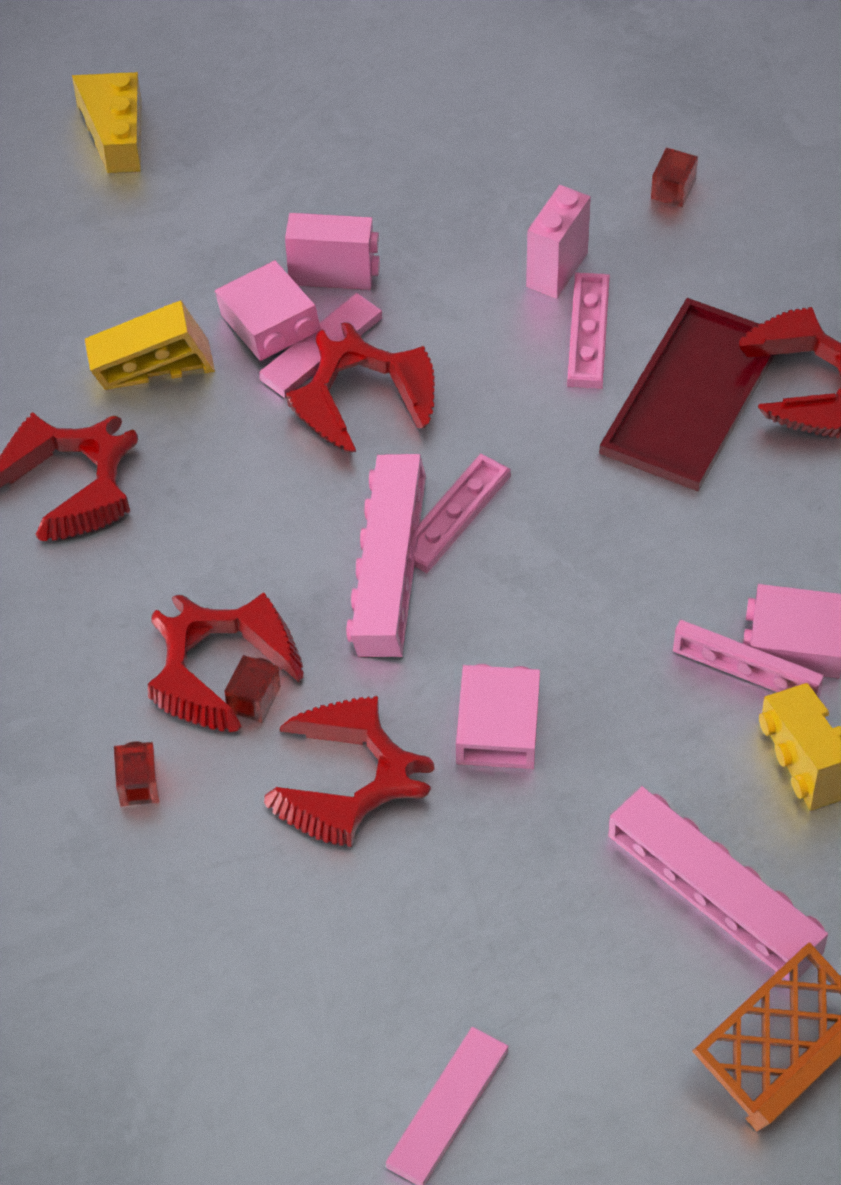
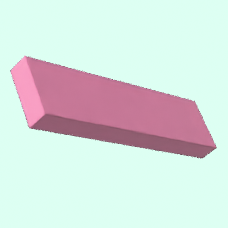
[567,273,610,389]
[259,293,382,398]
[414,453,511,573]
[673,620,824,698]
[386,1027,508,1185]

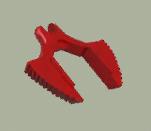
[739,307,841,439]
[286,322,435,453]
[0,412,138,541]
[147,592,304,732]
[264,696,435,847]

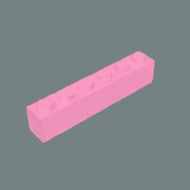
[346,454,426,657]
[608,786,828,981]

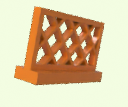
[692,942,841,1132]

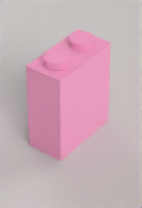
[526,185,591,299]
[285,213,380,290]
[215,260,321,361]
[743,584,841,679]
[456,664,540,769]

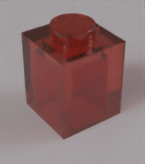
[651,147,698,207]
[224,655,281,723]
[114,741,160,807]

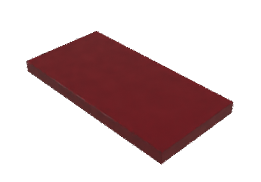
[599,298,775,492]

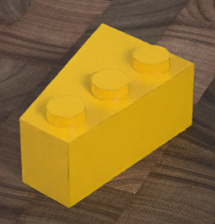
[72,72,142,173]
[85,300,215,390]
[759,683,841,811]

